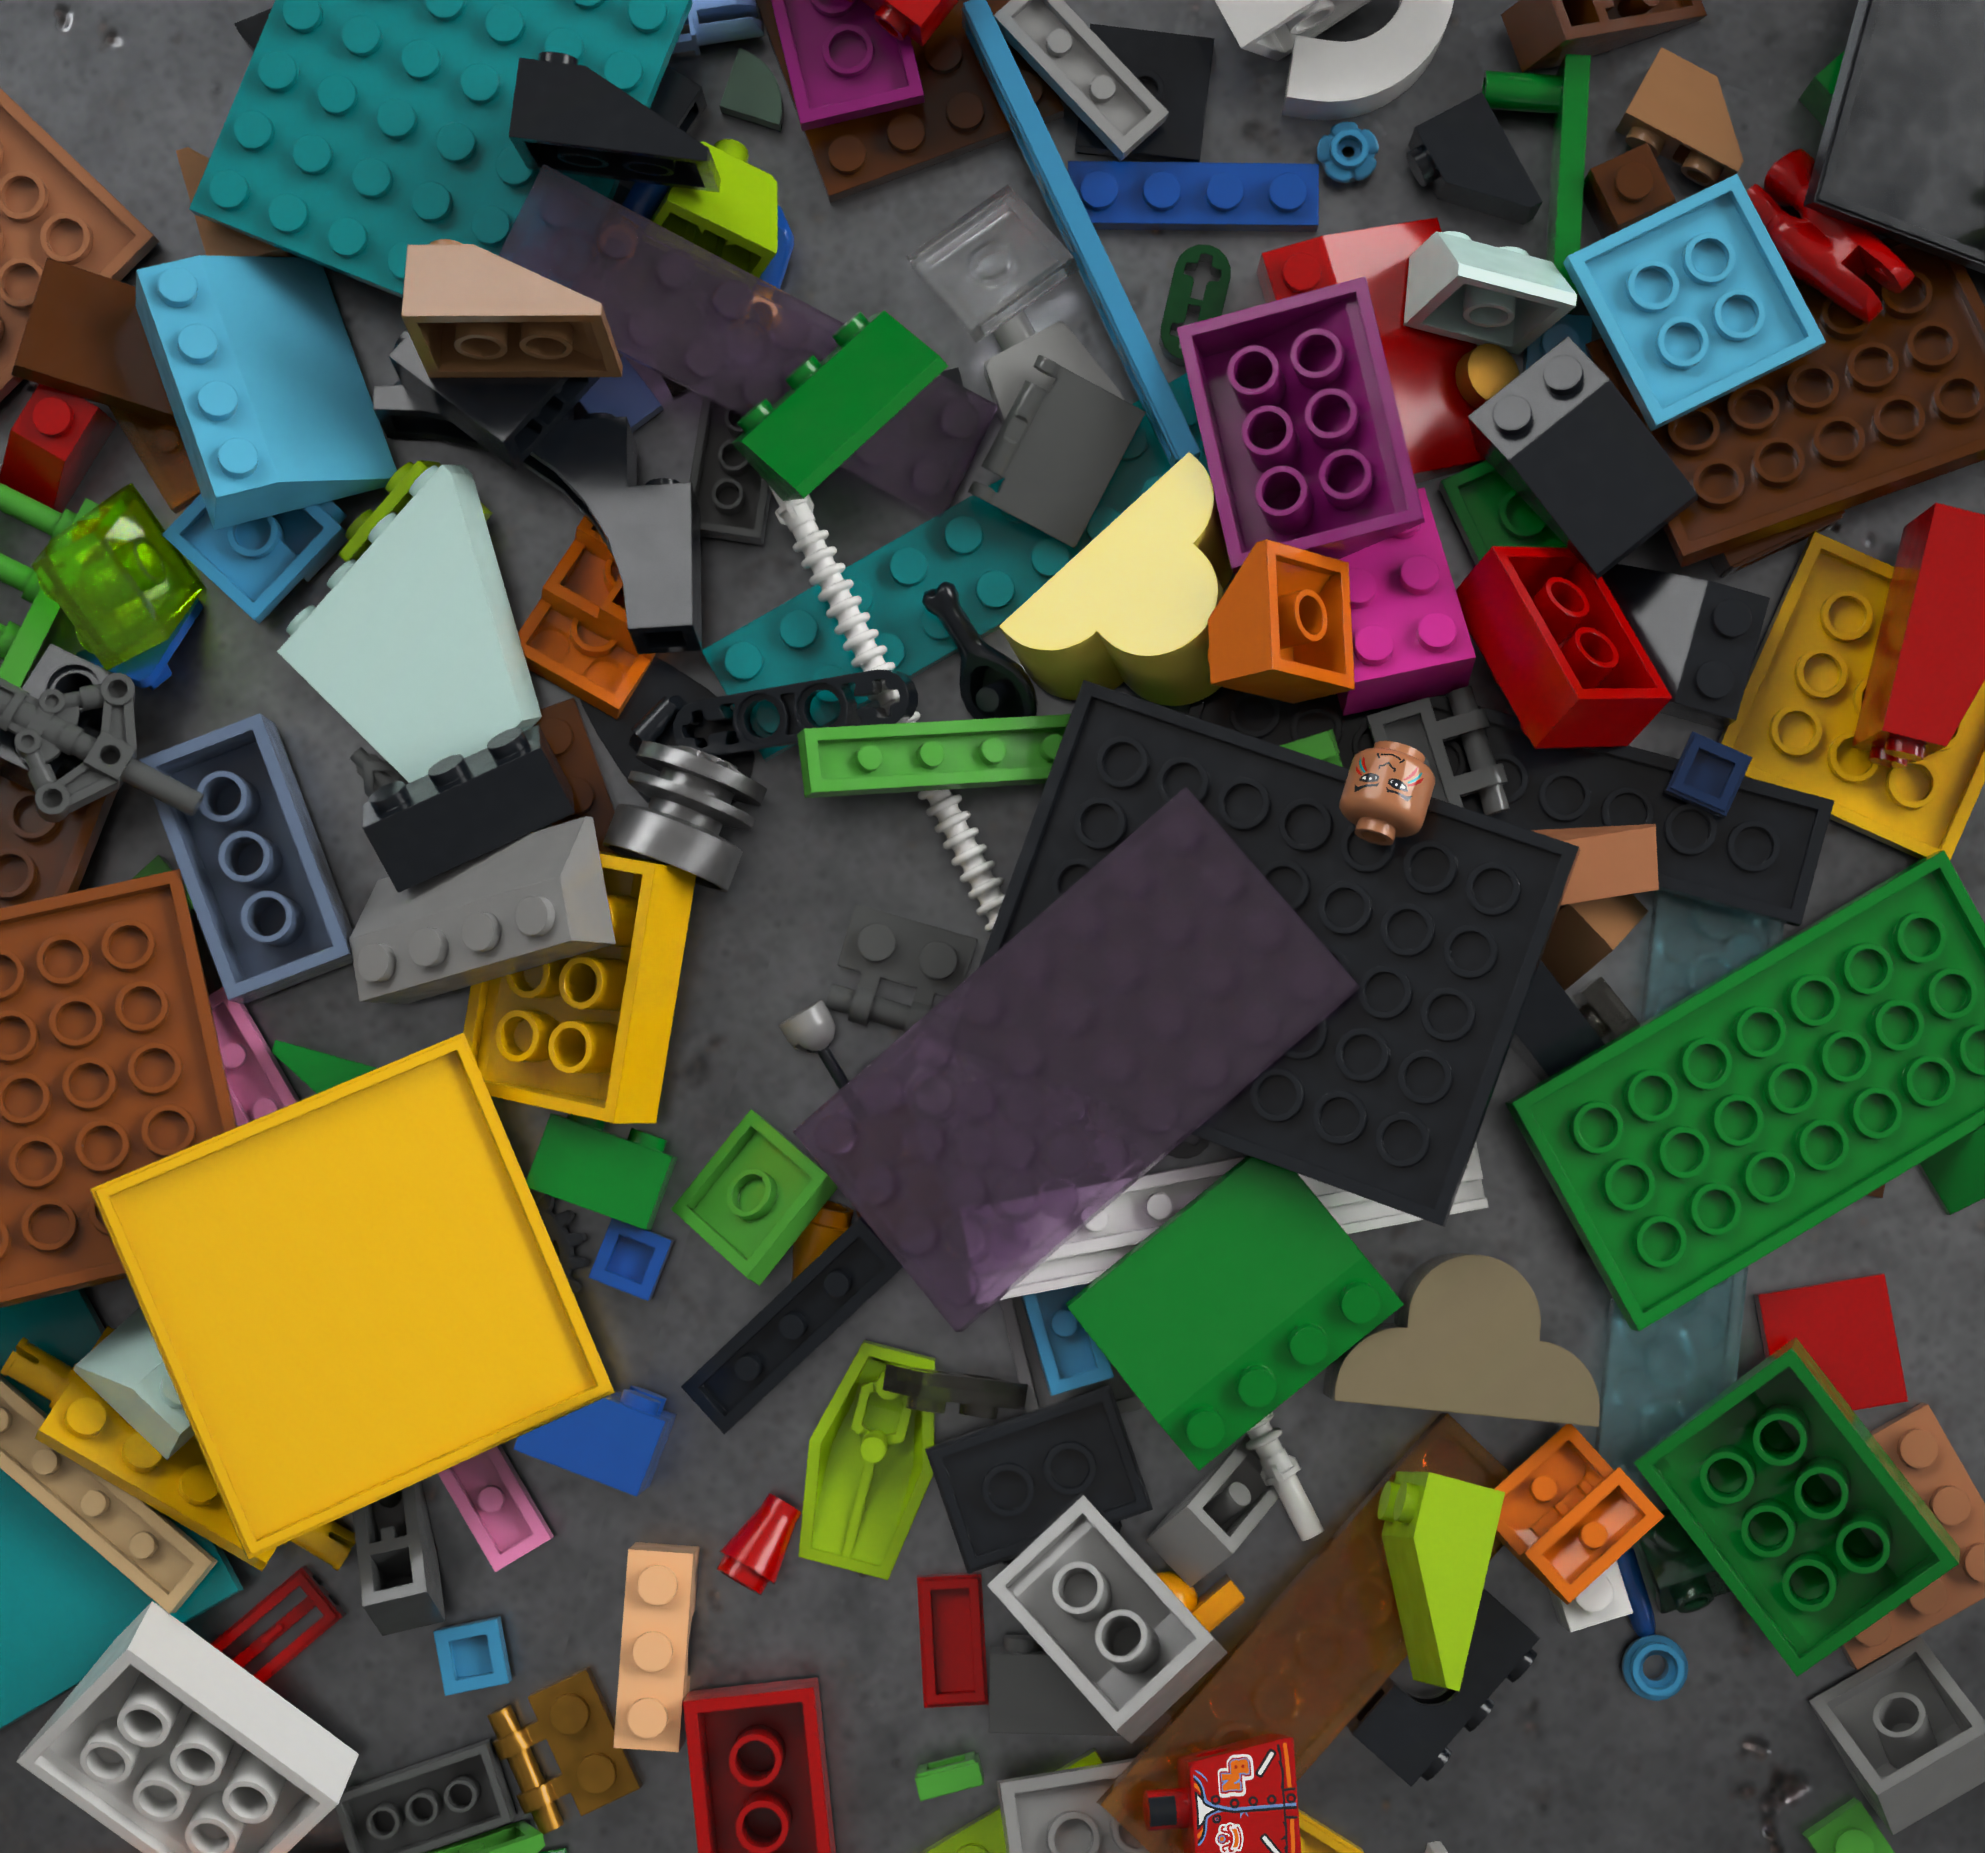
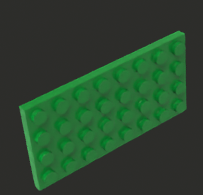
[1505,850,1985,1331]

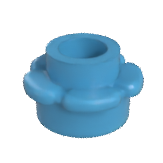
[1317,122,1379,183]

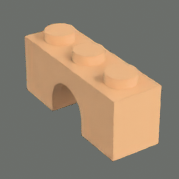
[613,1542,700,1752]

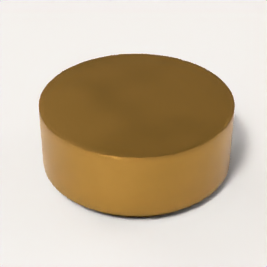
[1455,343,1520,409]

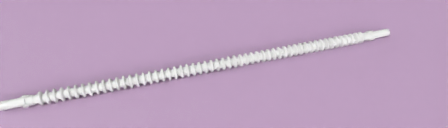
[769,486,1324,1541]

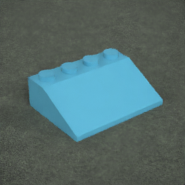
[135,255,397,530]

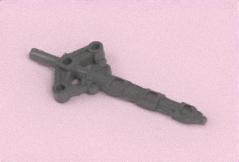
[0,673,204,823]

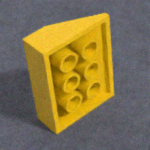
[463,851,696,1124]

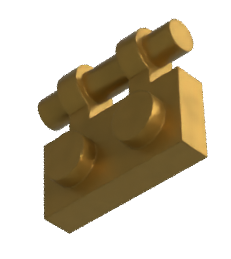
[487,1667,643,1835]

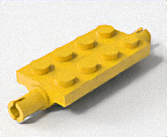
[0,1326,356,1571]

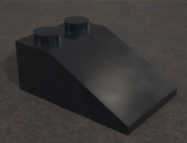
[509,52,721,192]
[1468,336,1698,579]
[1602,564,1770,730]

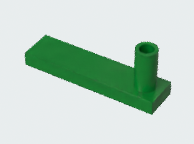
[1482,54,1591,315]

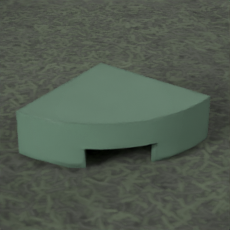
[720,48,783,131]

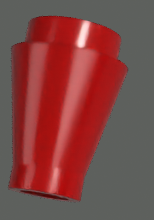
[717,1493,801,1595]

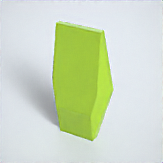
[798,1340,935,1580]

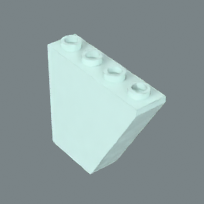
[277,464,542,783]

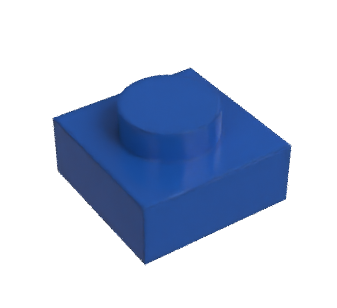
[588,1218,674,1301]

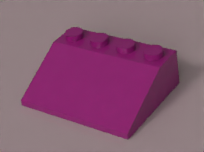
[1177,276,1425,575]

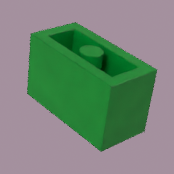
[526,1113,678,1230]

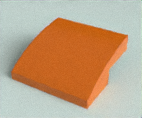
[1494,1424,1665,1605]

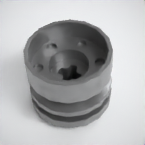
[603,741,767,893]

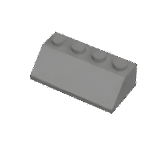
[349,816,616,1004]

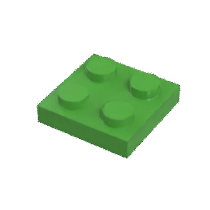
[671,1109,841,1286]

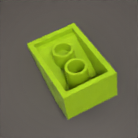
[1378,1471,1505,1691]

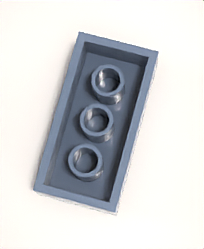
[139,713,353,1004]

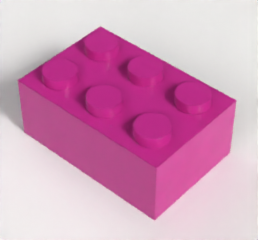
[1337,487,1476,716]

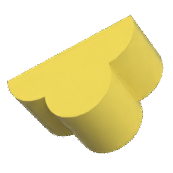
[999,452,1233,706]

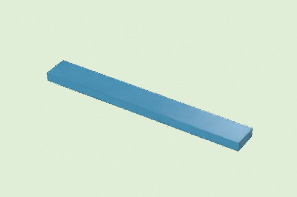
[962,0,1201,468]

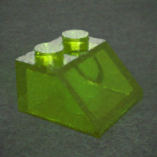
[31,483,204,671]

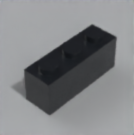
[362,725,575,893]

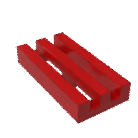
[211,1565,346,1683]

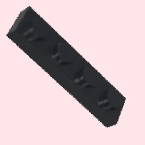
[681,1213,910,1434]

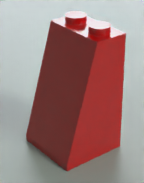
[1852,503,1985,769]

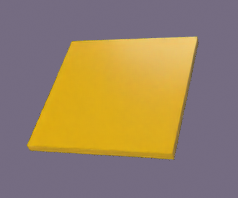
[90,1033,615,1559]

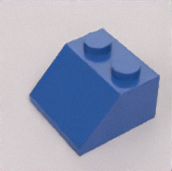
[513,1385,677,1497]

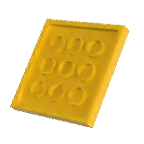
[1718,532,1985,860]

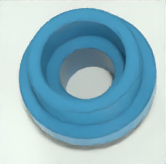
[1622,1634,1688,1701]

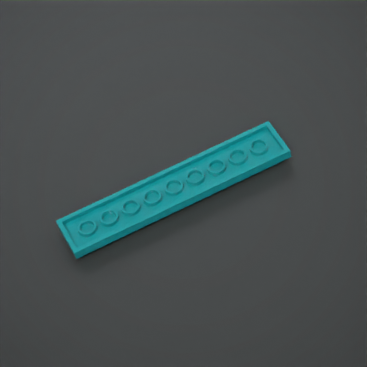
[702,373,1211,762]

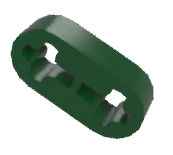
[1159,244,1231,367]

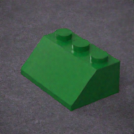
[732,310,948,501]

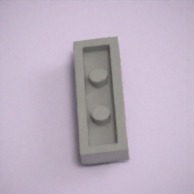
[993,0,1169,161]

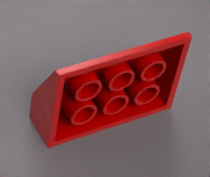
[1256,217,1486,484]

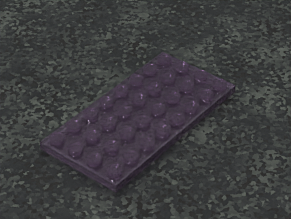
[793,787,1360,1332]

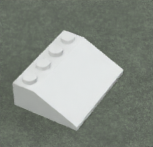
[16,1601,359,1853]

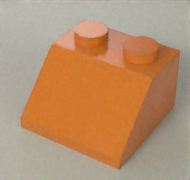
[1207,539,1355,704]

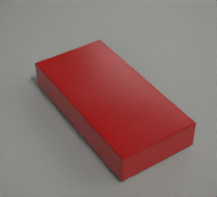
[917,1572,989,1708]

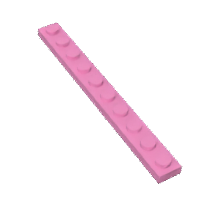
[209,987,554,1572]

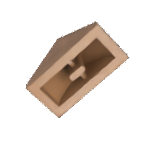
[1541,894,1649,991]

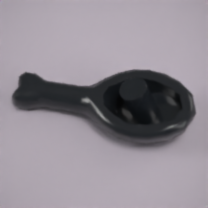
[922,581,1038,719]

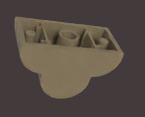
[1323,1253,1600,1427]

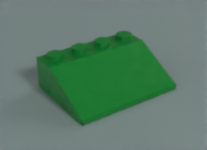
[1066,1155,1404,1471]
[1633,1337,1960,1677]

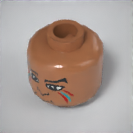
[1339,741,1435,845]

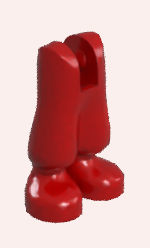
[1747,149,1915,324]

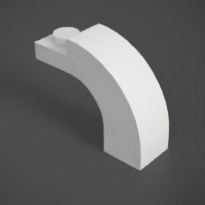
[1282,0,1454,121]

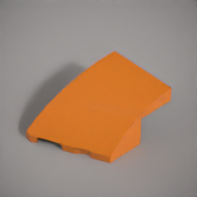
[518,516,656,719]

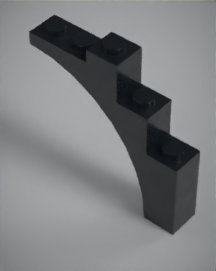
[373,380,702,654]

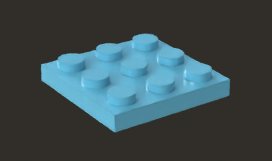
[1563,174,1826,431]

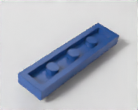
[1067,161,1319,232]

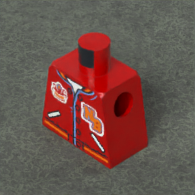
[1143,1733,1301,1853]

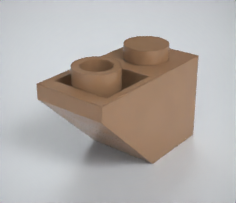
[1615,47,1744,187]

